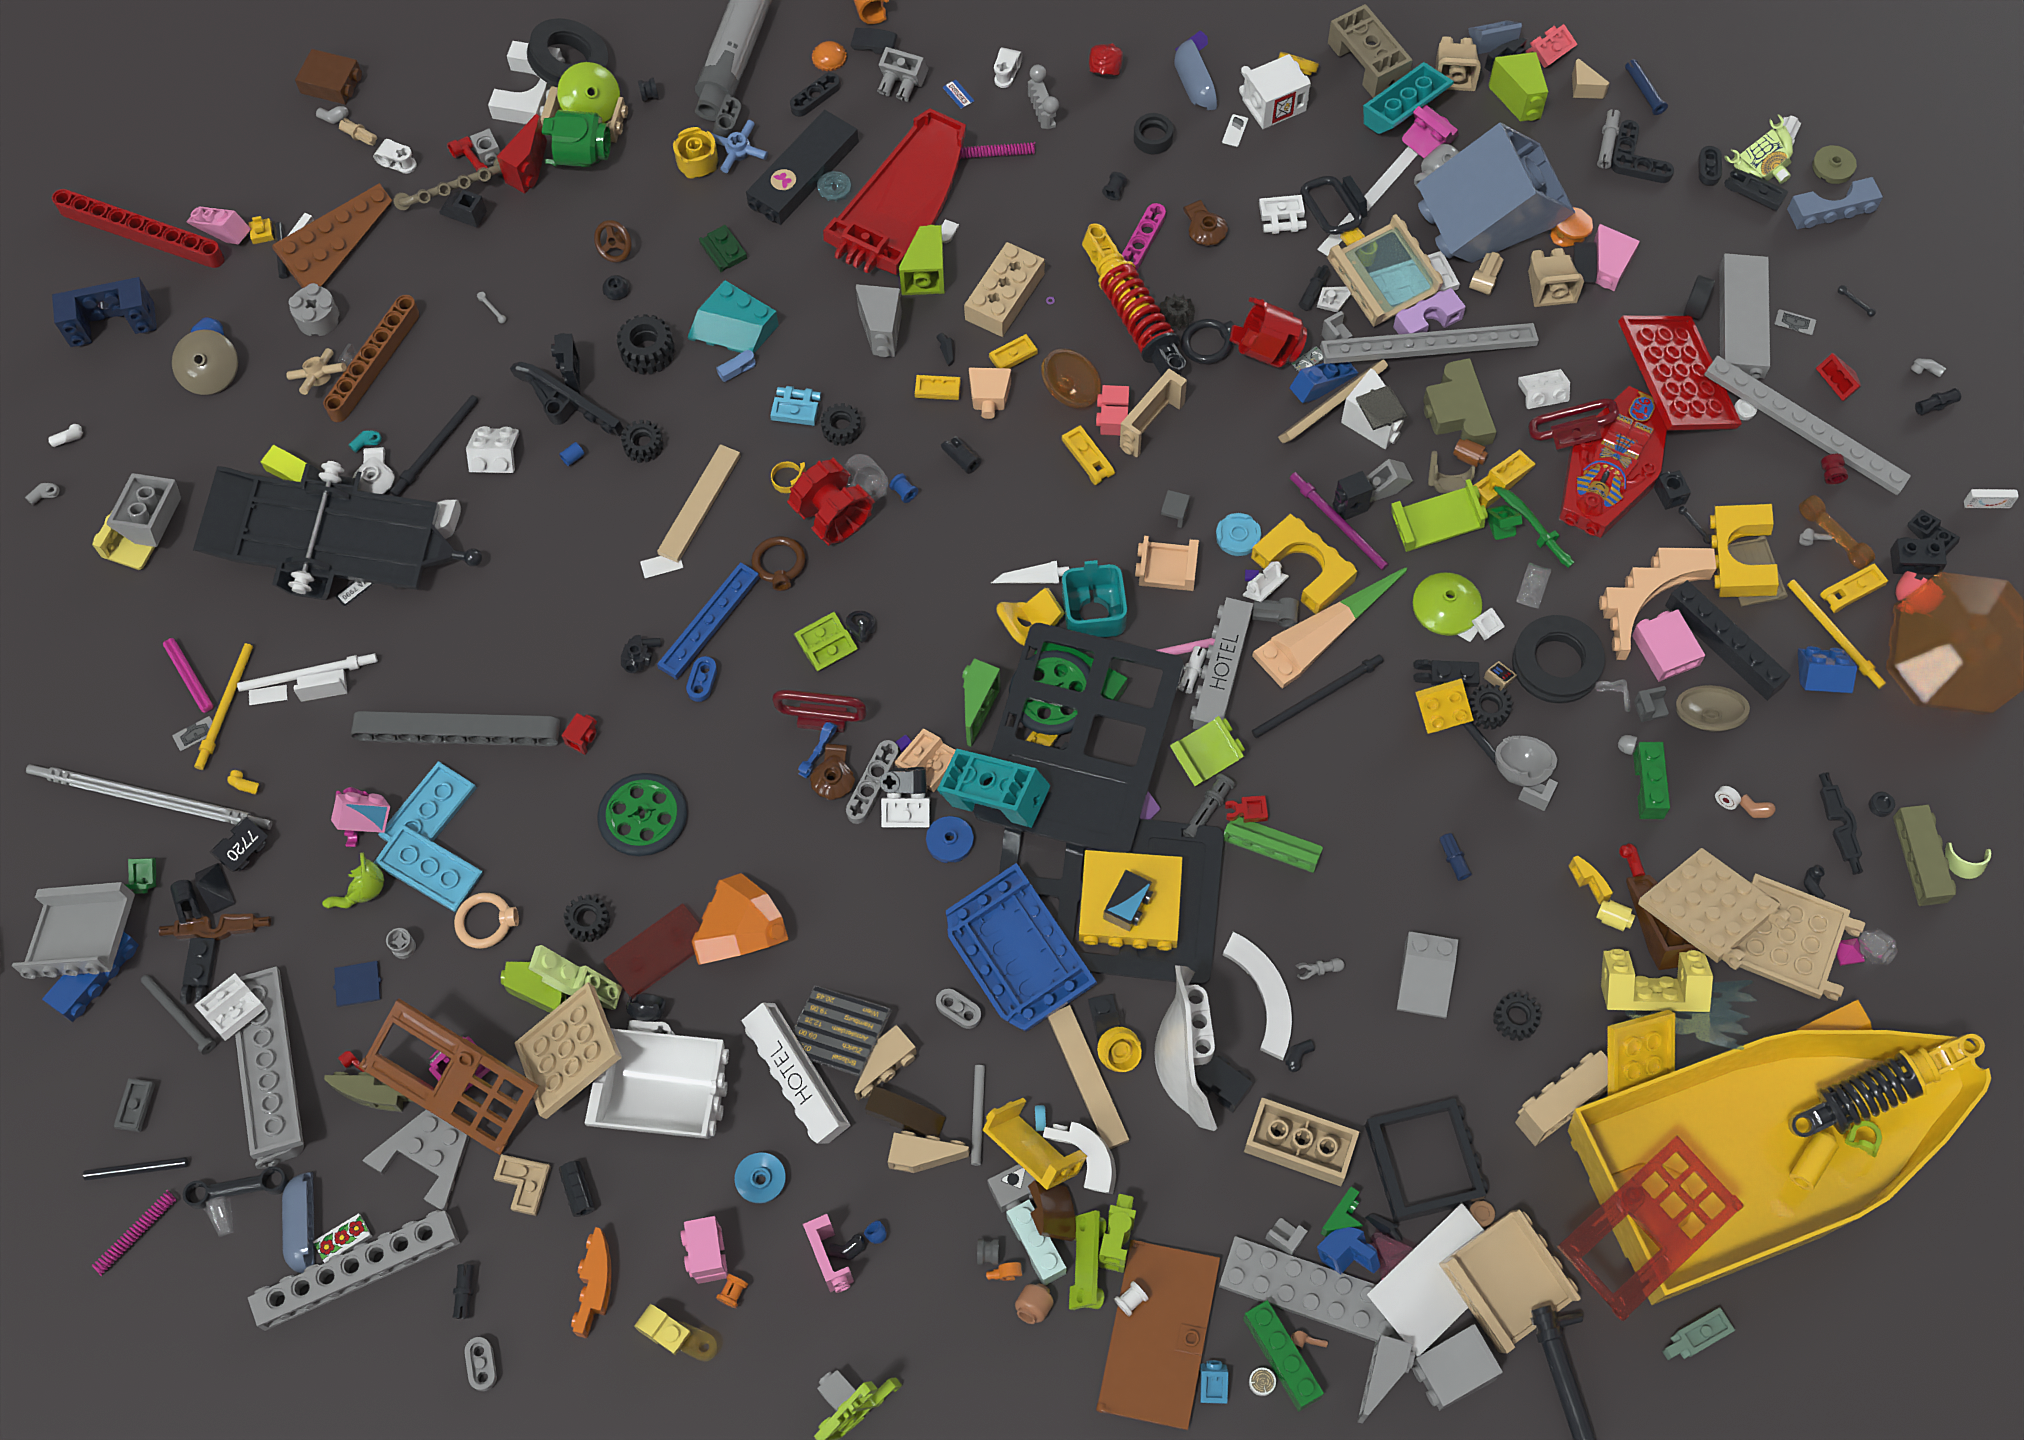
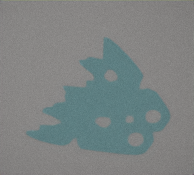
[1625,980,1757,1050]

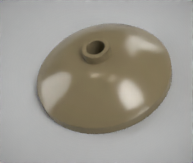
[172,330,238,395]
[1676,685,1750,732]

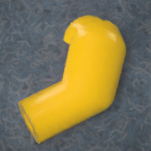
[227,770,259,795]

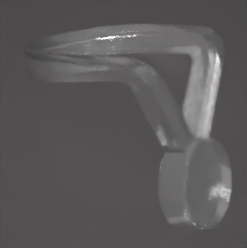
[1595,679,1630,712]

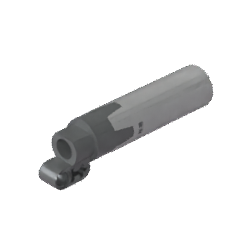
[695,0,772,138]

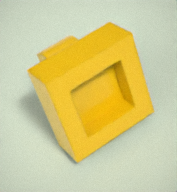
[248,216,274,244]

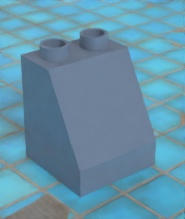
[1417,122,1575,263]

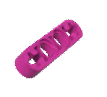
[1122,203,1166,270]

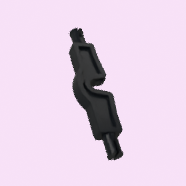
[1819,772,1863,875]

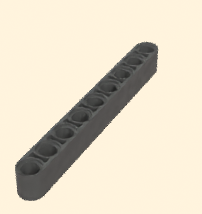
[351,711,560,746]

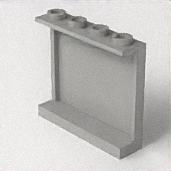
[12,882,135,979]

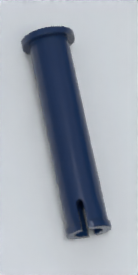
[1625,59,1668,115]

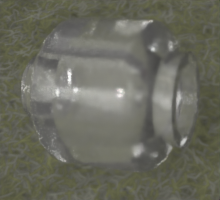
[1859,929,1898,965]

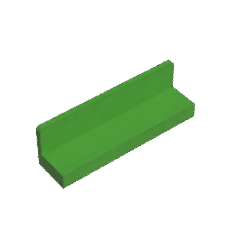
[1223,817,1323,873]

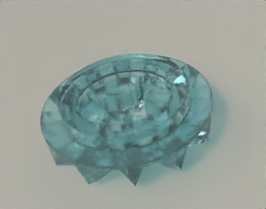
[817,171,851,201]

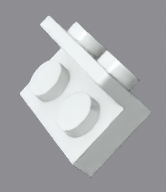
[1518,369,1570,409]
[881,793,930,827]

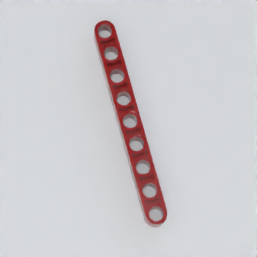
[52,189,225,268]

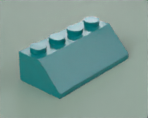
[1363,62,1454,134]

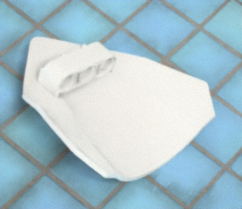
[1154,965,1217,1131]

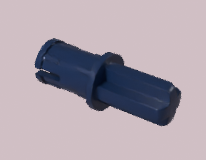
[1439,833,1472,881]

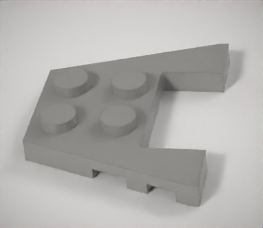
[363,1110,470,1211]

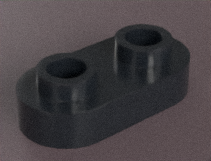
[1698,146,1722,185]

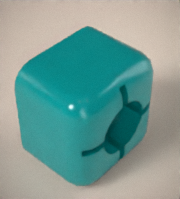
[1062,560,1127,638]

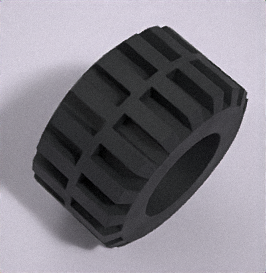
[617,314,675,375]

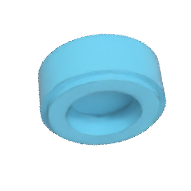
[1035,1105,1046,1131]

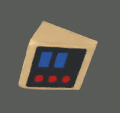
[1484,661,1517,691]

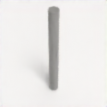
[971,1065,985,1166]

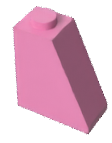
[1594,224,1640,291]

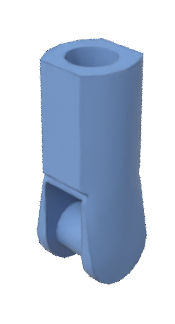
[716,350,756,382]

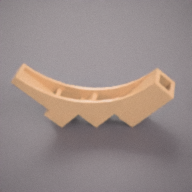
[1599,548,1716,660]

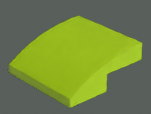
[794,612,858,672]

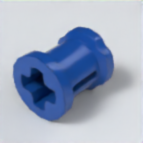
[889,473,919,503]

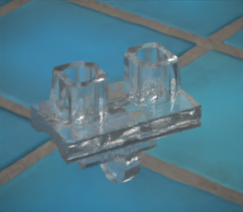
[1516,562,1551,609]

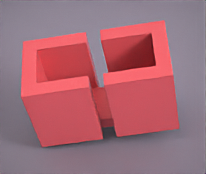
[1096,385,1129,436]

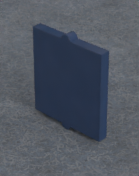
[333,961,382,1007]

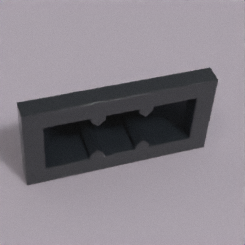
[195,863,235,914]

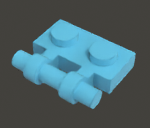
[770,386,821,426]

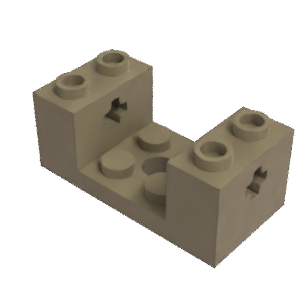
[1328,4,1412,98]

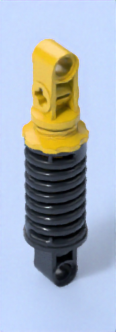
[1788,1034,1985,1137]

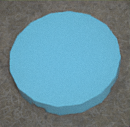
[1216,513,1261,556]

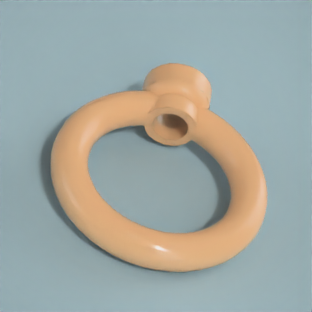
[454,893,519,949]

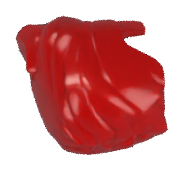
[1089,43,1123,75]

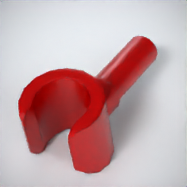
[338,1051,365,1072]

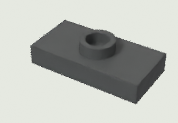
[113,1078,155,1132]

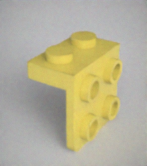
[92,513,155,570]

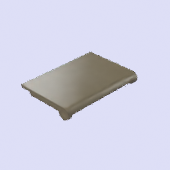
[1728,536,1788,607]

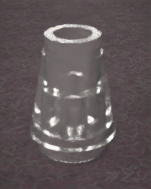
[205,1196,234,1237]

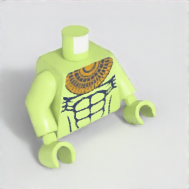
[1725,114,1793,184]

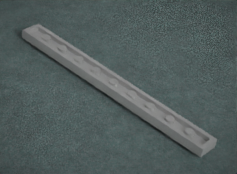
[1320,323,1539,364]
[1704,355,1911,495]

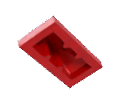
[1816,353,1861,401]

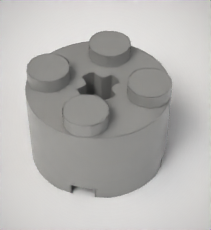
[289,283,340,336]

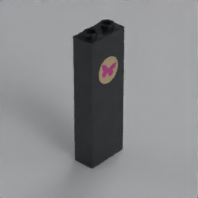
[746,109,859,225]

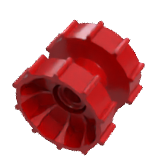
[787,457,875,546]

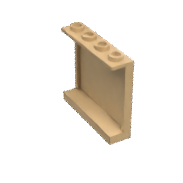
[1439,1210,1581,1353]

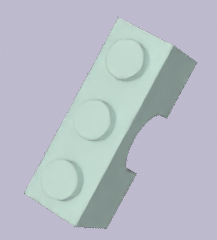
[1006,1200,1066,1285]

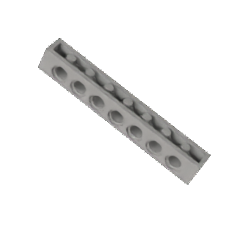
[248,1210,460,1331]

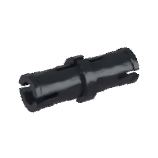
[1915,388,1961,415]
[452,1264,474,1319]

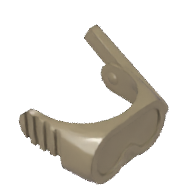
[1428,451,1475,493]

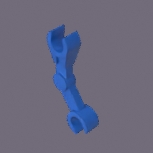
[798,722,837,778]

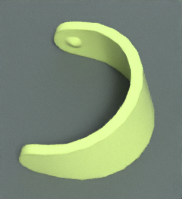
[1945,842,1991,879]

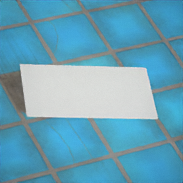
[1367,1204,1484,1357]

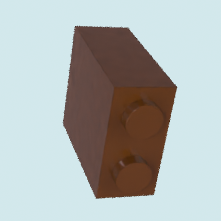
[295,49,362,105]

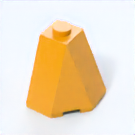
[1796,1000,1872,1031]

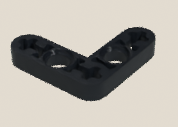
[1611,120,1674,183]

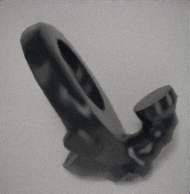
[846,611,876,643]

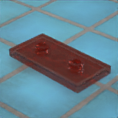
[603,903,700,999]

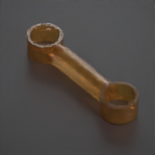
[1799,495,1875,569]

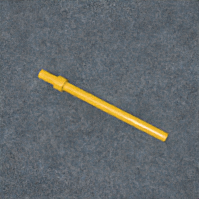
[1787,579,1886,689]
[194,643,253,770]

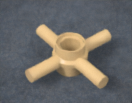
[287,348,347,395]

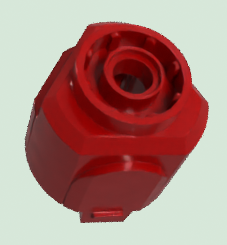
[1229,297,1307,368]

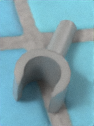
[1799,528,1833,546]

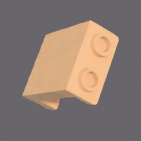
[1135,536,1199,591]

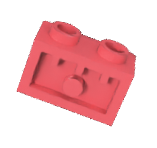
[1526,24,1578,68]

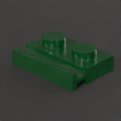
[699,225,747,273]

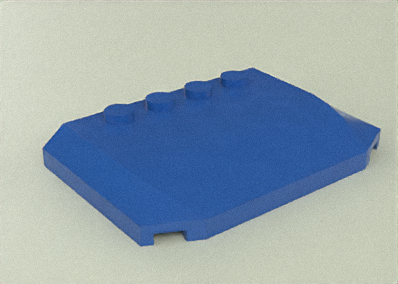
[946,863,1098,1032]

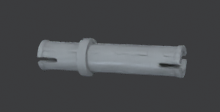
[1597,109,1621,169]

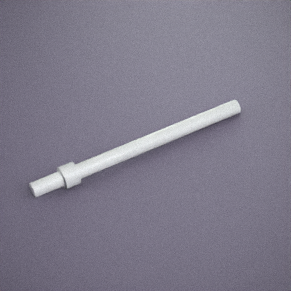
[237,653,378,692]

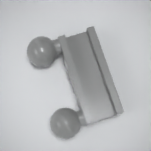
[1028,64,1059,129]

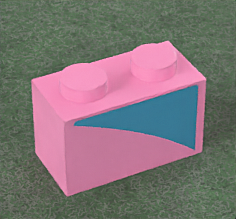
[331,792,390,833]

